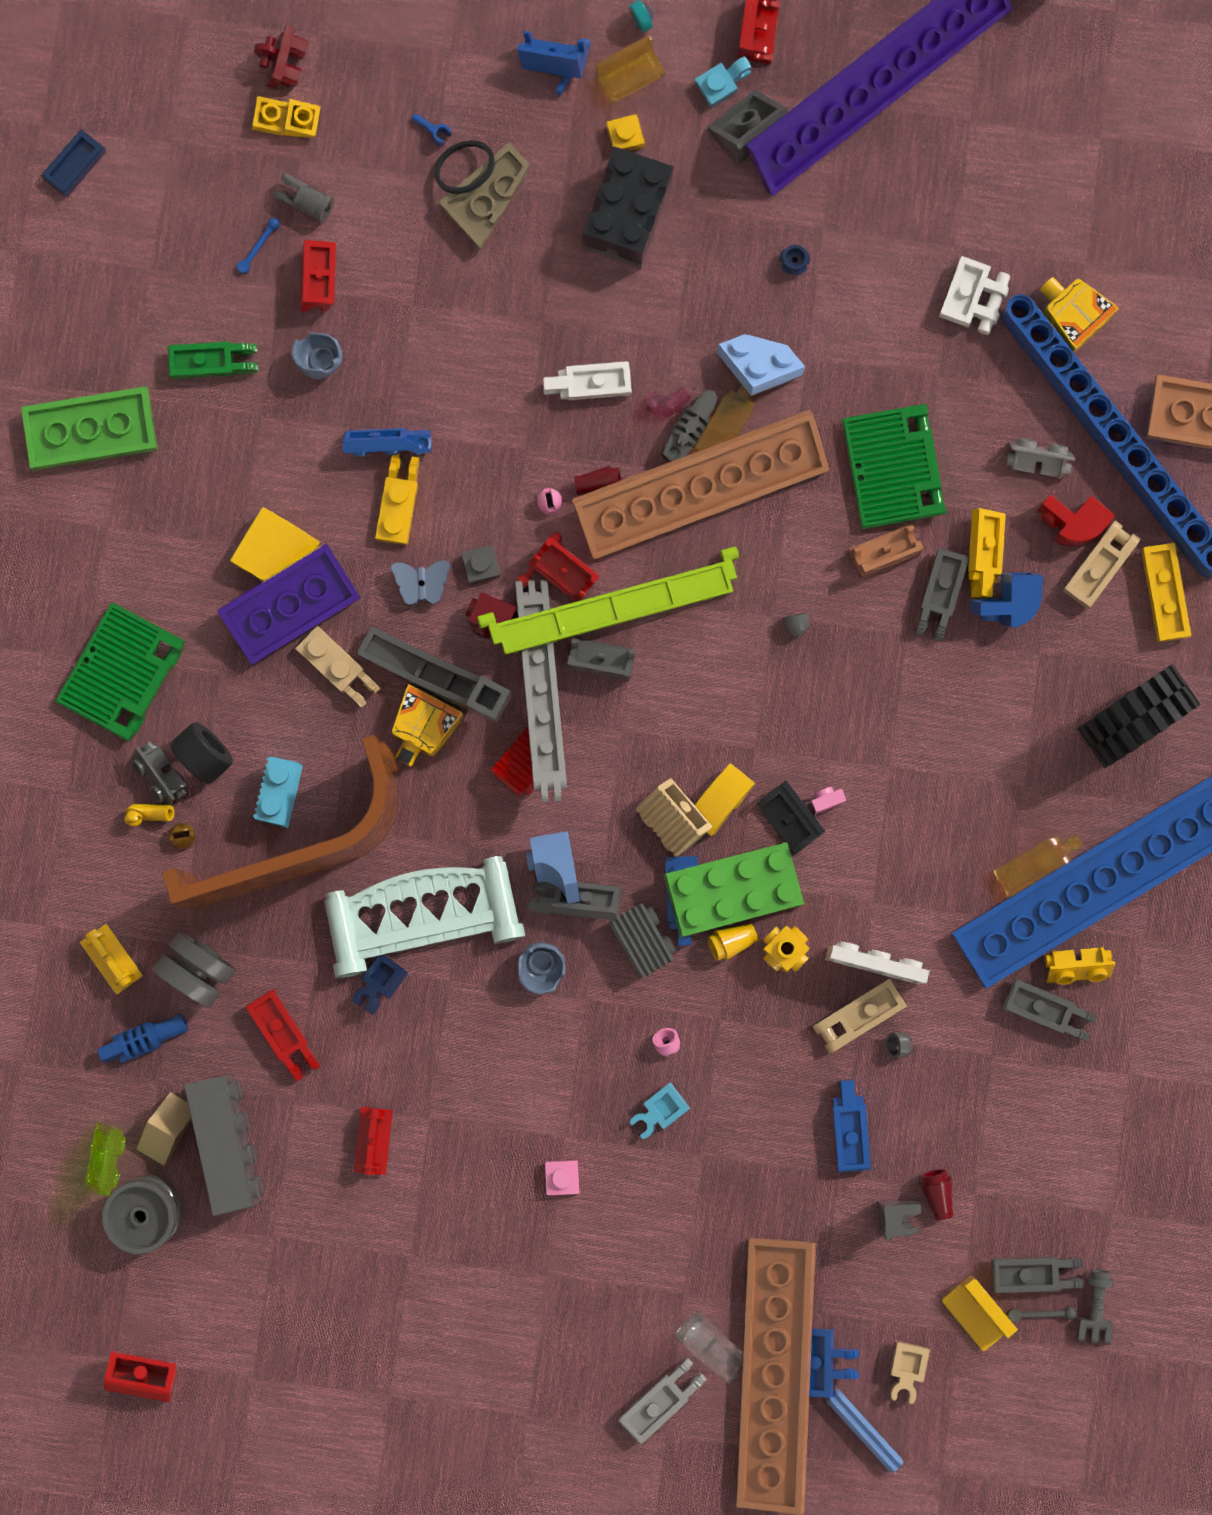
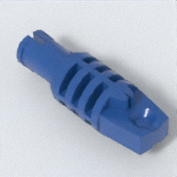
[97,1013,189,1063]

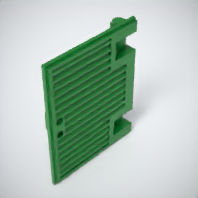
[842,403,947,529]
[55,602,186,742]

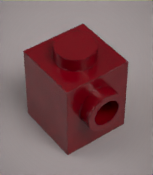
[466,592,517,640]

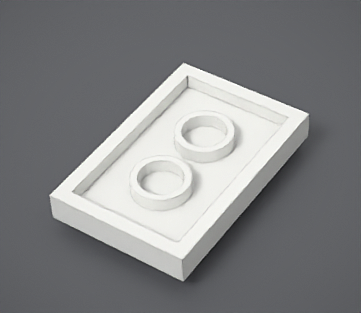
[825,941,929,985]

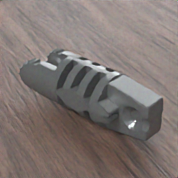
[661,389,718,462]

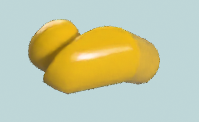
[124,804,175,827]

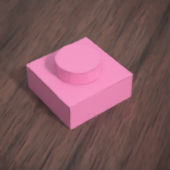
[809,786,846,815]
[545,1160,579,1195]

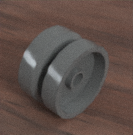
[151,930,236,1008]
[102,1175,183,1254]

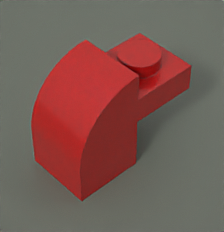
[1037,494,1116,547]

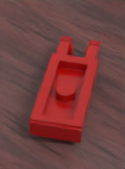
[245,989,320,1082]

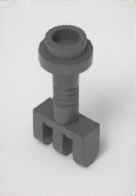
[1076,1269,1114,1345]

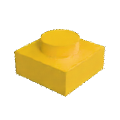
[607,114,645,151]

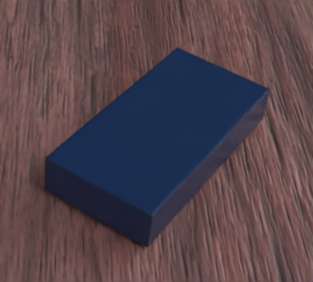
[41,129,107,198]

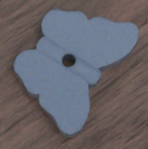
[391,560,451,606]

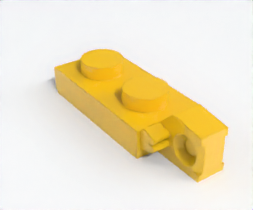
[968,508,1006,599]

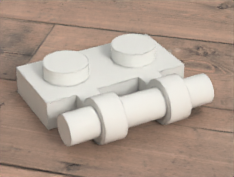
[939,256,1010,335]

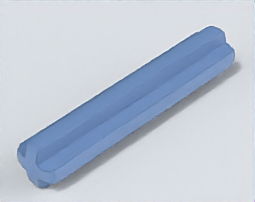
[827,1389,903,1473]

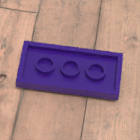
[217,543,360,665]

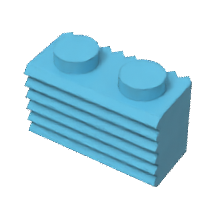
[253,756,303,828]

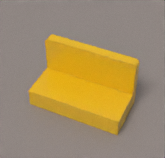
[942,1275,1018,1351]

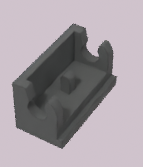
[567,638,636,681]
[877,1200,922,1240]

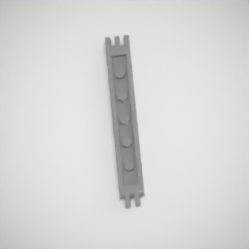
[515,579,567,802]

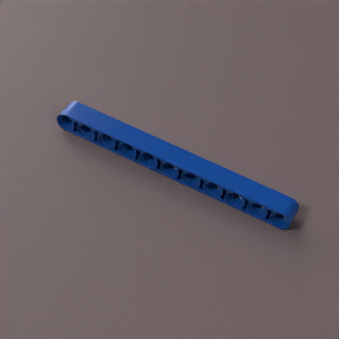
[1002,294,1212,578]

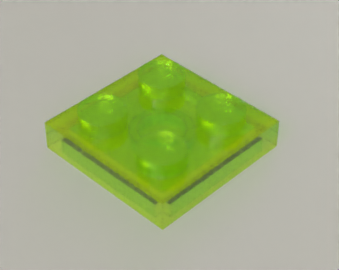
[84,1122,126,1196]

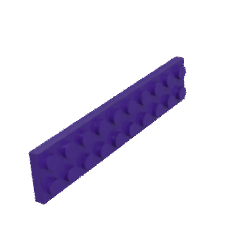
[746,0,1013,196]

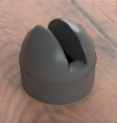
[783,613,809,636]
[885,1032,914,1059]

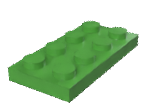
[21,386,158,471]
[663,842,804,937]

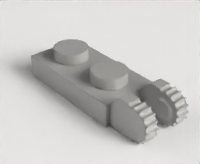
[618,1358,706,1445]

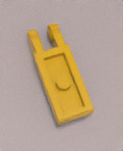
[375,454,420,545]

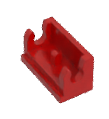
[738,0,780,64]
[299,240,336,312]
[527,537,600,602]

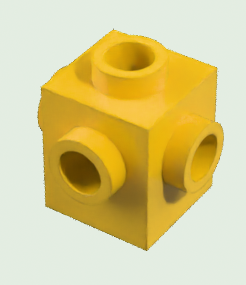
[762,925,810,973]

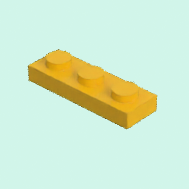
[1141,543,1192,643]

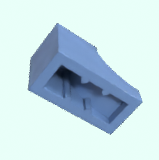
[526,831,580,904]

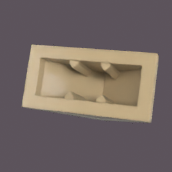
[137,1092,192,1166]

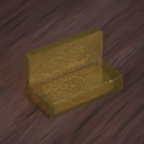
[596,35,665,104]

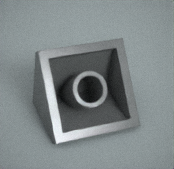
[707,90,788,165]

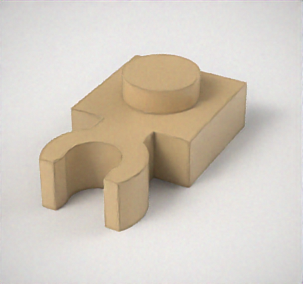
[890,1341,930,1404]

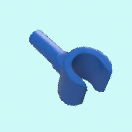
[412,113,452,146]

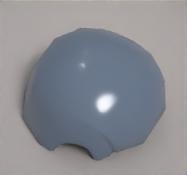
[291,332,343,380]
[517,941,566,995]

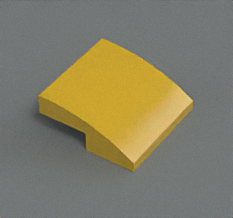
[230,507,320,582]

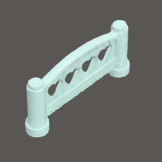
[324,856,526,978]

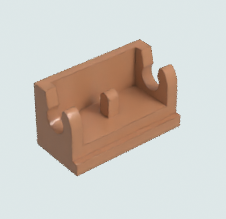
[849,525,924,579]

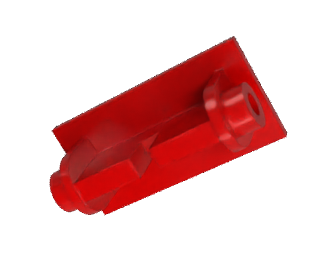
[353,1106,393,1175]

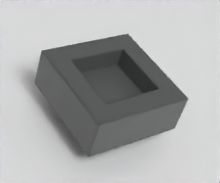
[462,545,500,585]

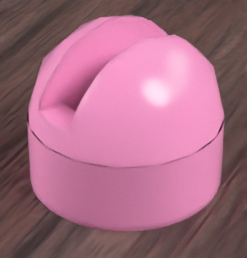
[537,488,562,515]
[652,1028,680,1057]

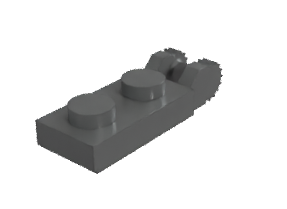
[915,548,969,641]
[528,881,623,921]
[1001,979,1097,1042]
[990,1257,1084,1293]

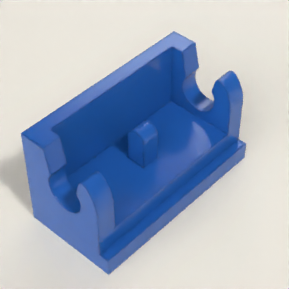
[517,31,589,79]

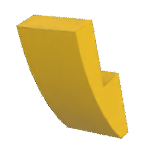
[251,96,321,138]
[695,764,756,836]

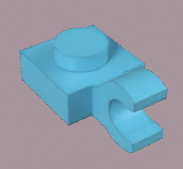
[695,56,751,109]

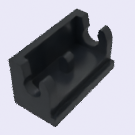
[756,780,826,855]

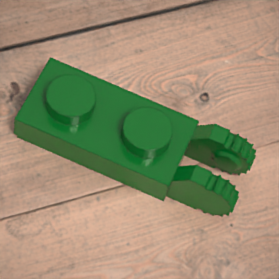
[167,341,258,379]

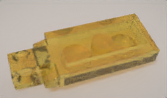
[694,385,755,452]
[993,834,1083,898]

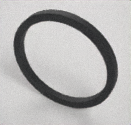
[434,140,495,194]

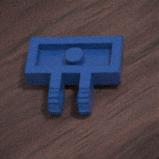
[809,1328,859,1398]

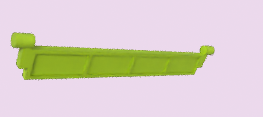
[477,546,739,655]

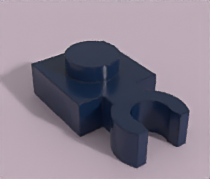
[352,955,408,1015]

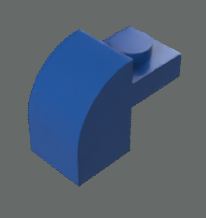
[970,572,1043,627]

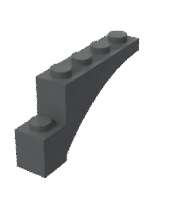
[356,626,512,724]

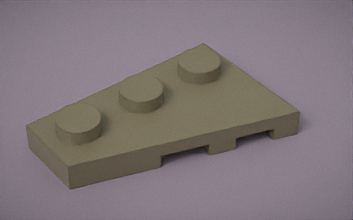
[439,142,530,251]

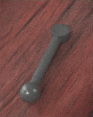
[1008,1307,1077,1322]

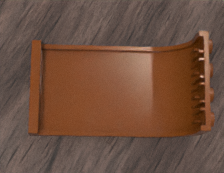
[162,735,399,911]

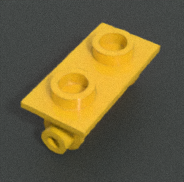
[79,923,143,995]
[1045,947,1115,985]

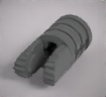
[273,172,334,223]

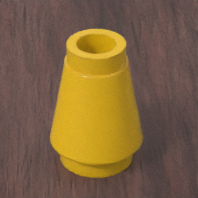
[708,924,758,961]

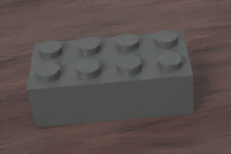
[185,1075,264,1216]

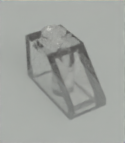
[675,1310,744,1383]

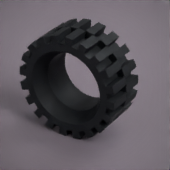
[1077,664,1201,769]

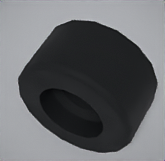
[171,722,233,784]

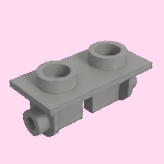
[1006,438,1075,478]

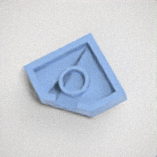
[717,334,805,396]

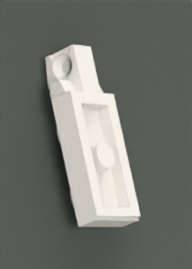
[543,361,632,400]

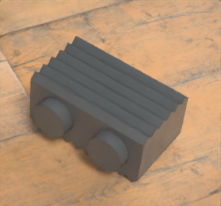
[608,903,676,979]

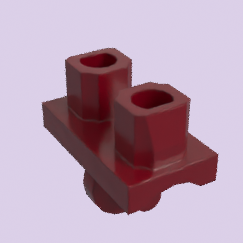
[253,24,309,89]

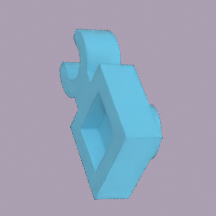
[630,1082,690,1139]

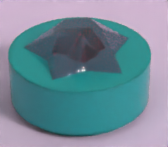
[629,0,654,33]

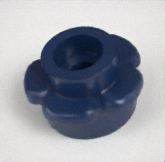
[779,245,810,275]

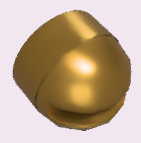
[169,823,196,849]

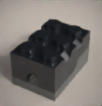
[582,146,674,269]

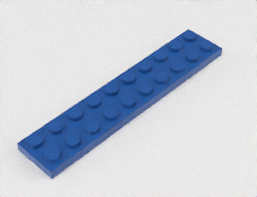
[951,776,1212,989]

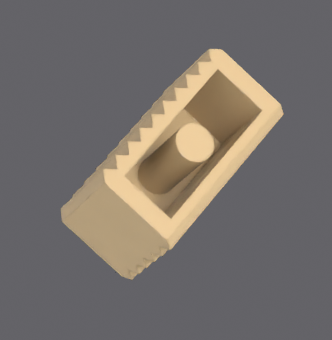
[636,778,713,857]

